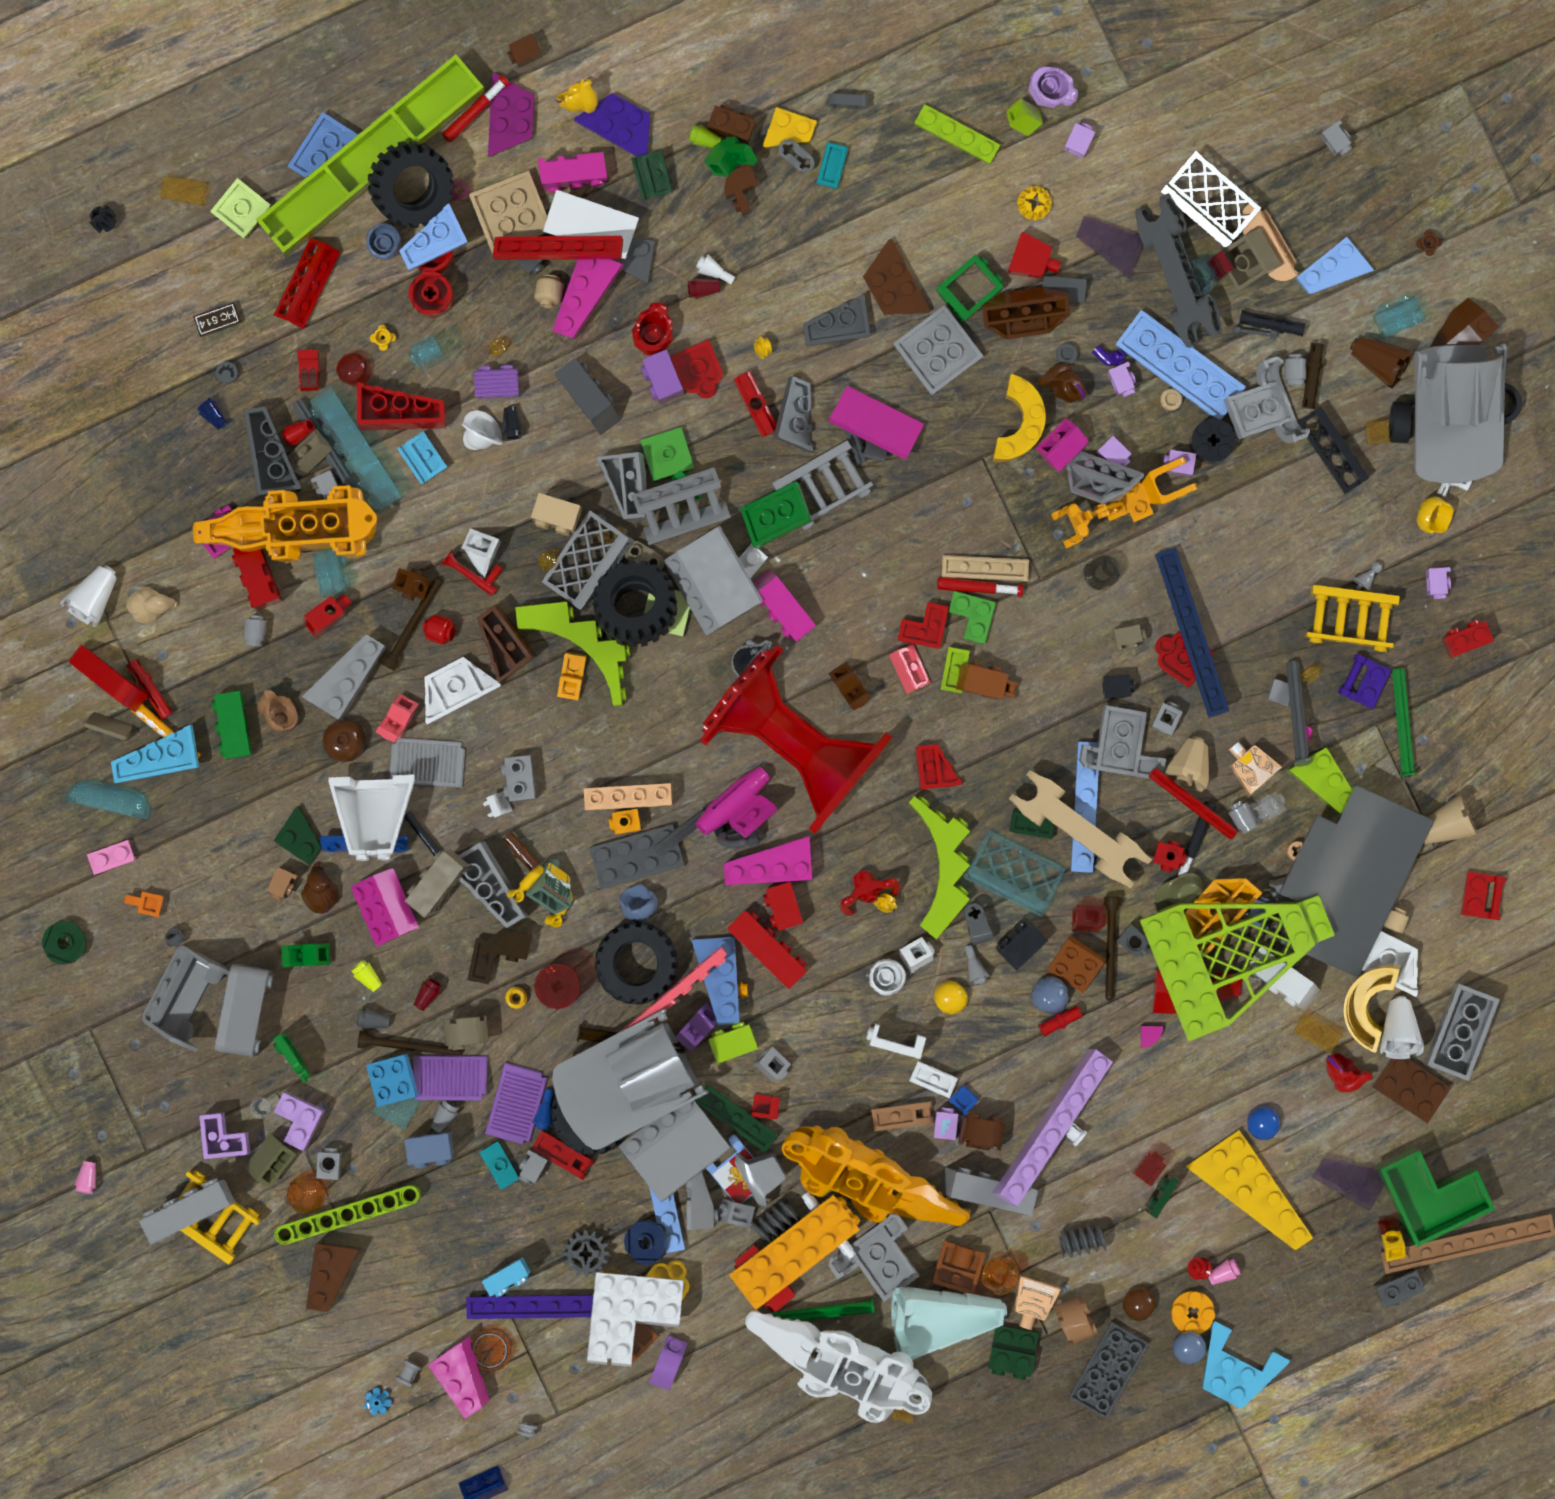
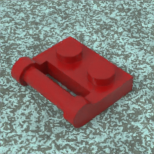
[1460,872,1506,921]

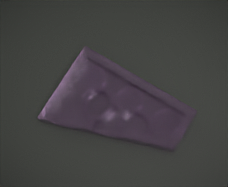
[1076,216,1143,279]
[1312,1158,1384,1211]

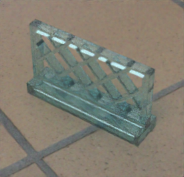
[964,830,1066,917]

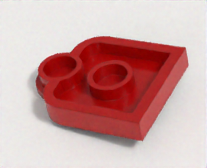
[670,339,723,399]
[1155,632,1214,689]

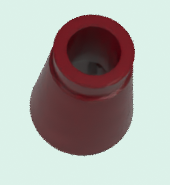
[687,278,720,300]
[413,977,442,1011]

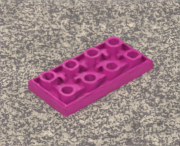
[828,386,924,460]

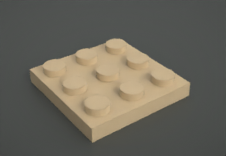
[469,170,548,254]

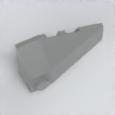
[687,1172,718,1230]

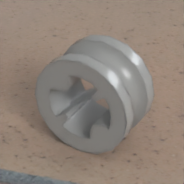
[516,1421,538,1437]

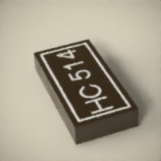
[193,302,241,337]

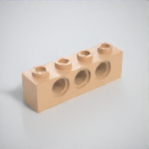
[584,783,673,811]

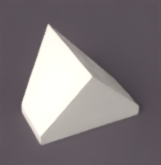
[462,529,501,579]

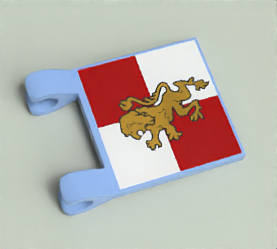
[706,1134,754,1203]

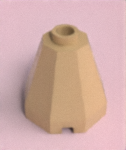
[1164,736,1209,792]

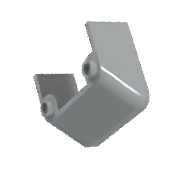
[143,945,230,1052]
[215,964,273,1057]

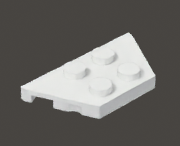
[425,657,501,725]
[1362,931,1418,997]

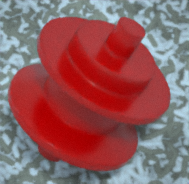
[1188,1257,1212,1280]

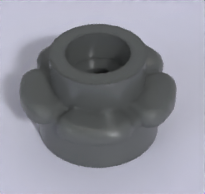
[165,927,185,947]

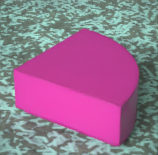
[1140,1026,1163,1048]

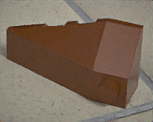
[1430,298,1499,347]

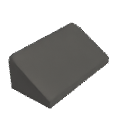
[1042,276,1087,303]

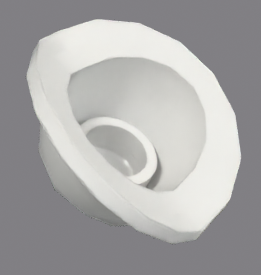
[462,410,503,450]

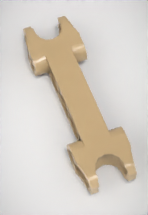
[1009,770,1152,889]

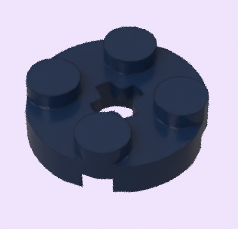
[624,1220,668,1265]

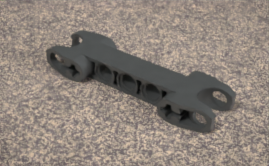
[1136,195,1222,348]

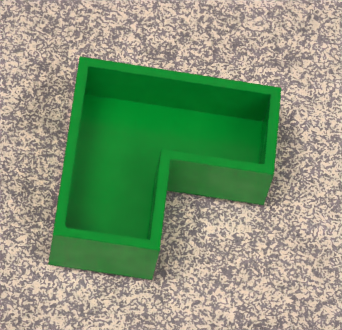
[1375,1146,1495,1247]

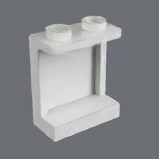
[866,1023,926,1059]

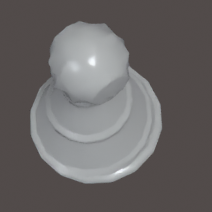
[1353,562,1382,592]

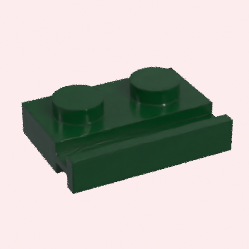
[631,150,673,200]

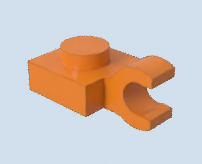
[124,891,164,917]

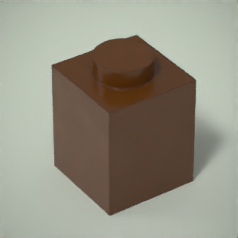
[507,34,542,68]

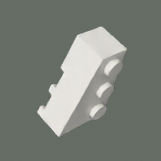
[1246,947,1320,1011]

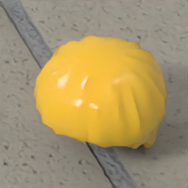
[1417,496,1454,533]

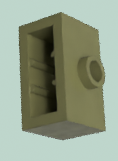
[244,1133,297,1188]

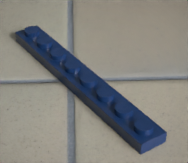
[1155,548,1229,719]

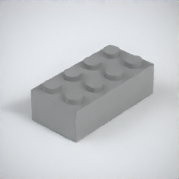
[1424,983,1500,1081]
[139,1178,236,1245]

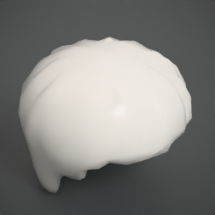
[869,958,906,996]

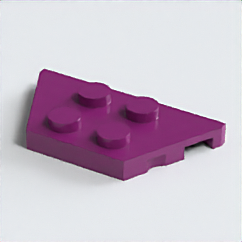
[488,73,535,157]

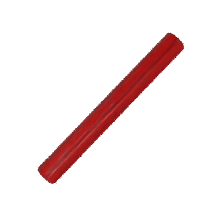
[1148,768,1238,839]

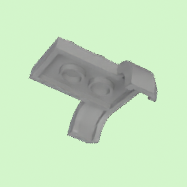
[1223,356,1310,443]
[1079,705,1166,779]
[829,1214,920,1302]

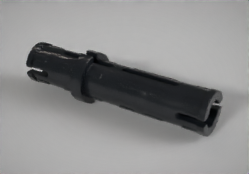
[1239,310,1306,337]

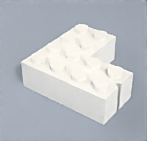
[587,1273,683,1367]

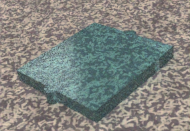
[372,1097,421,1130]

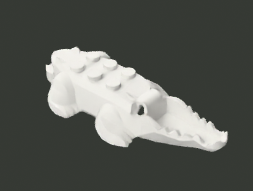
[745,1308,933,1423]

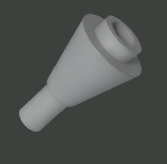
[964,945,990,986]

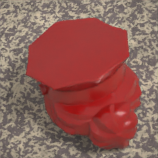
[632,302,673,356]

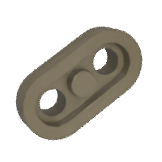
[625,541,664,572]

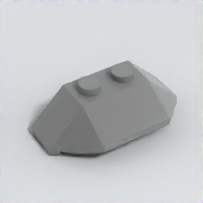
[1066,451,1144,504]

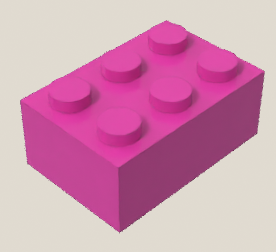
[351,868,419,947]

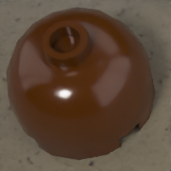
[322,719,366,763]

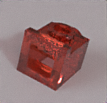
[1071,904,1106,933]

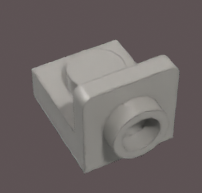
[718,1199,755,1228]

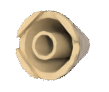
[1424,795,1478,845]

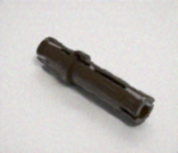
[1302,343,1324,409]

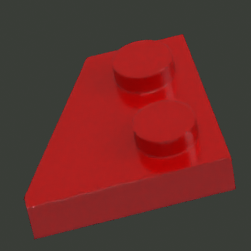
[915,744,962,790]

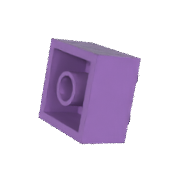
[640,350,684,405]

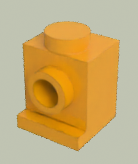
[608,809,641,835]

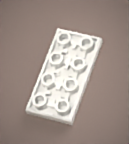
[543,190,639,259]

